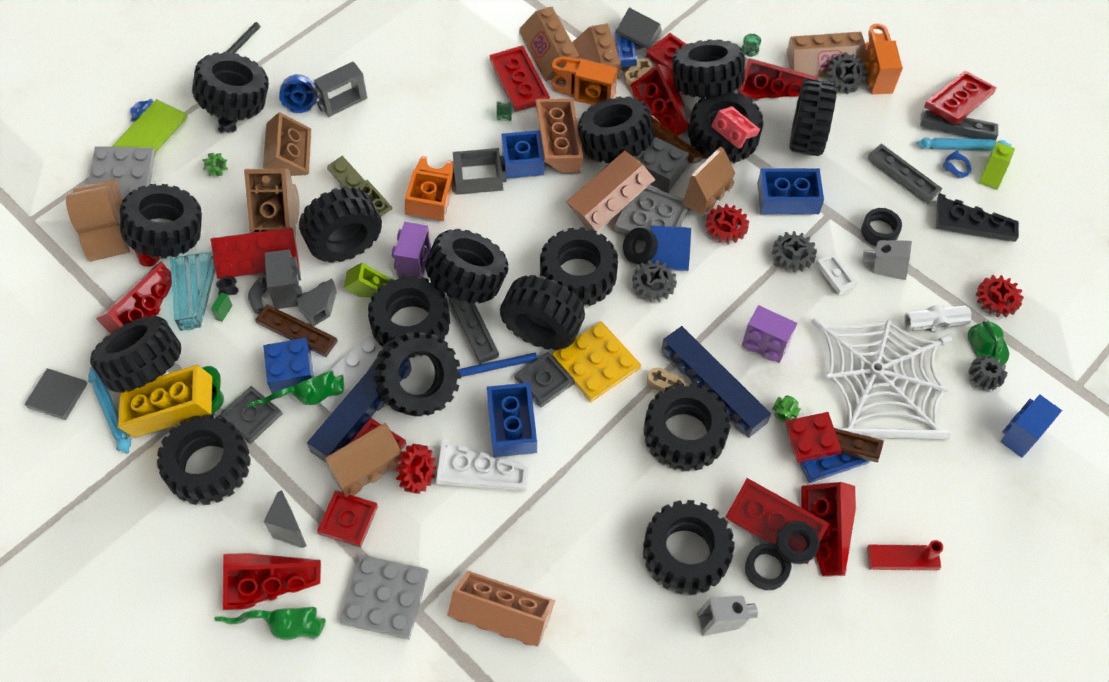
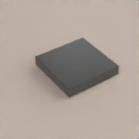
[514,352,575,407]
[24,368,88,420]
[219,386,283,444]

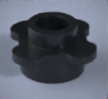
[218,117,237,133]
[216,277,239,295]

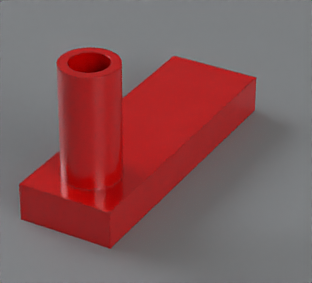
[867,540,944,570]

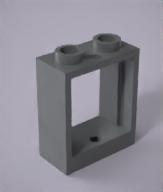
[313,61,368,117]
[453,148,506,195]

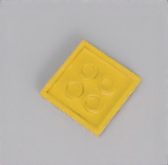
[552,321,641,403]

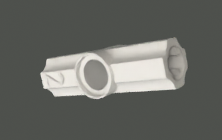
[904,305,972,332]

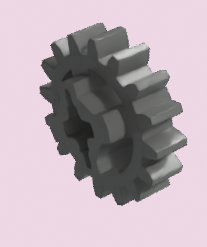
[826,53,867,94]
[772,231,817,273]
[632,260,677,302]

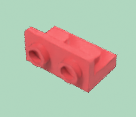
[711,107,760,148]

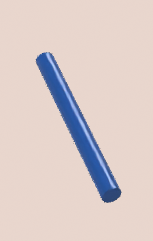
[457,352,537,377]

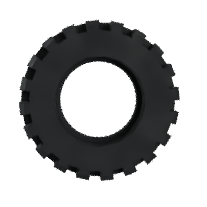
[672,39,745,98]
[192,52,269,121]
[789,79,837,156]
[688,92,764,163]
[578,96,654,163]
[120,184,202,258]
[299,187,382,263]
[540,227,618,306]
[425,229,509,304]
[368,275,450,358]
[500,275,585,350]
[90,316,182,393]
[373,332,461,416]
[643,383,730,471]
[157,415,251,505]
[643,500,735,595]

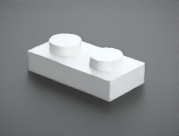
[816,253,857,295]

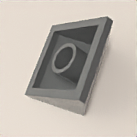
[615,7,662,49]
[264,490,307,548]

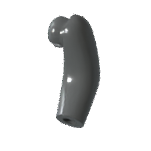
[248,276,267,314]

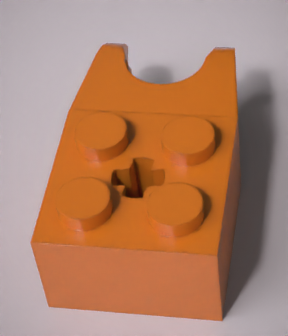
[864,23,903,94]
[552,57,618,106]
[405,156,453,221]

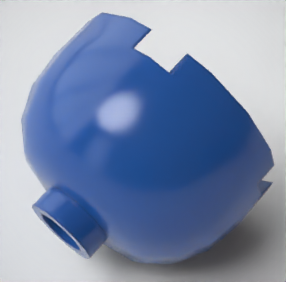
[279,74,317,113]

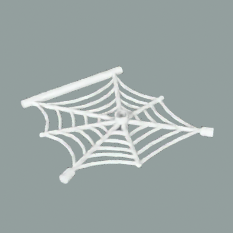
[811,316,952,439]

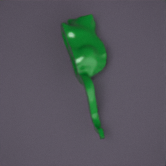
[247,370,344,407]
[215,607,326,640]

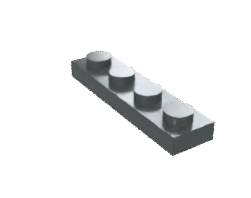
[920,109,998,141]
[868,143,942,203]
[448,296,499,364]

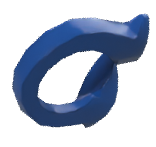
[130,99,154,121]
[942,150,972,178]

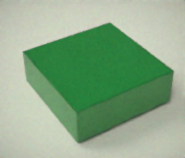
[211,292,233,322]

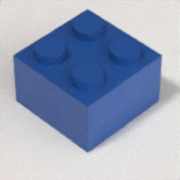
[501,130,544,179]
[263,338,314,394]
[1000,394,1063,458]

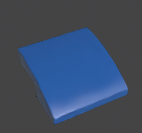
[651,225,692,271]

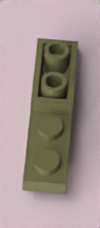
[327,155,393,217]

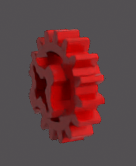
[705,204,749,244]
[975,275,1024,317]
[395,444,436,494]

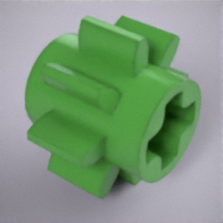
[202,153,228,176]
[772,395,801,422]

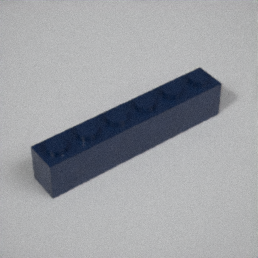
[661,326,771,438]
[307,357,412,463]

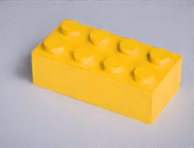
[118,365,212,438]

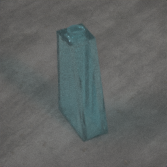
[170,251,216,331]

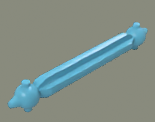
[916,137,1012,151]
[88,367,132,454]

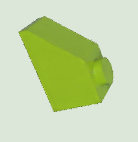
[979,142,1015,190]
[344,263,391,298]

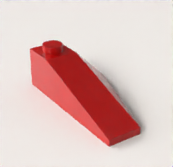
[737,57,818,99]
[630,64,689,136]
[96,261,175,334]
[801,482,856,577]
[223,553,321,610]

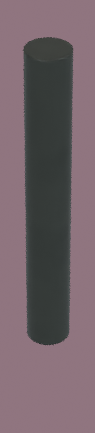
[226,22,261,54]

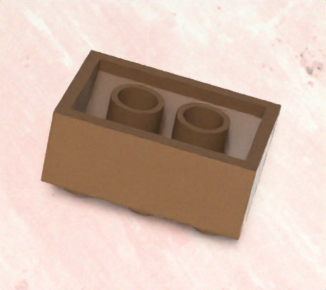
[572,23,621,79]
[263,112,311,176]
[682,147,735,216]
[325,422,402,497]

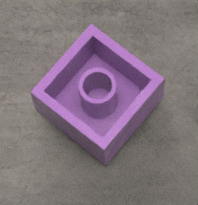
[392,221,431,279]
[742,305,797,363]

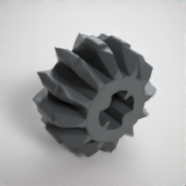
[968,354,1008,391]

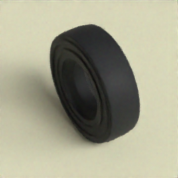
[623,228,658,264]
[776,521,819,564]

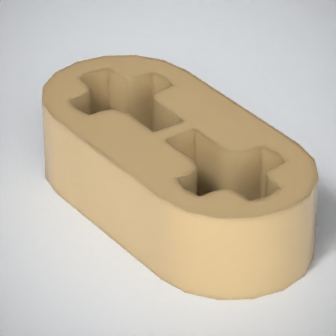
[625,58,652,87]
[647,367,686,393]

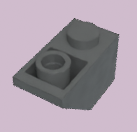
[296,278,337,327]

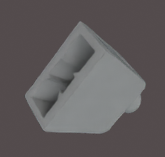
[862,240,912,280]
[697,595,758,636]

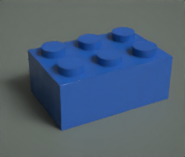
[757,168,824,214]
[487,382,537,457]

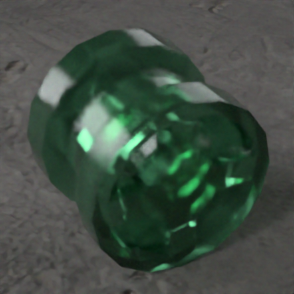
[742,34,761,57]
[496,102,512,121]

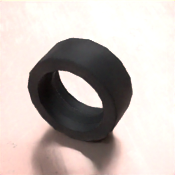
[861,208,902,246]
[745,543,792,590]

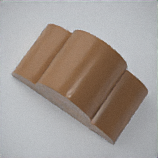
[244,168,299,237]
[66,179,130,262]

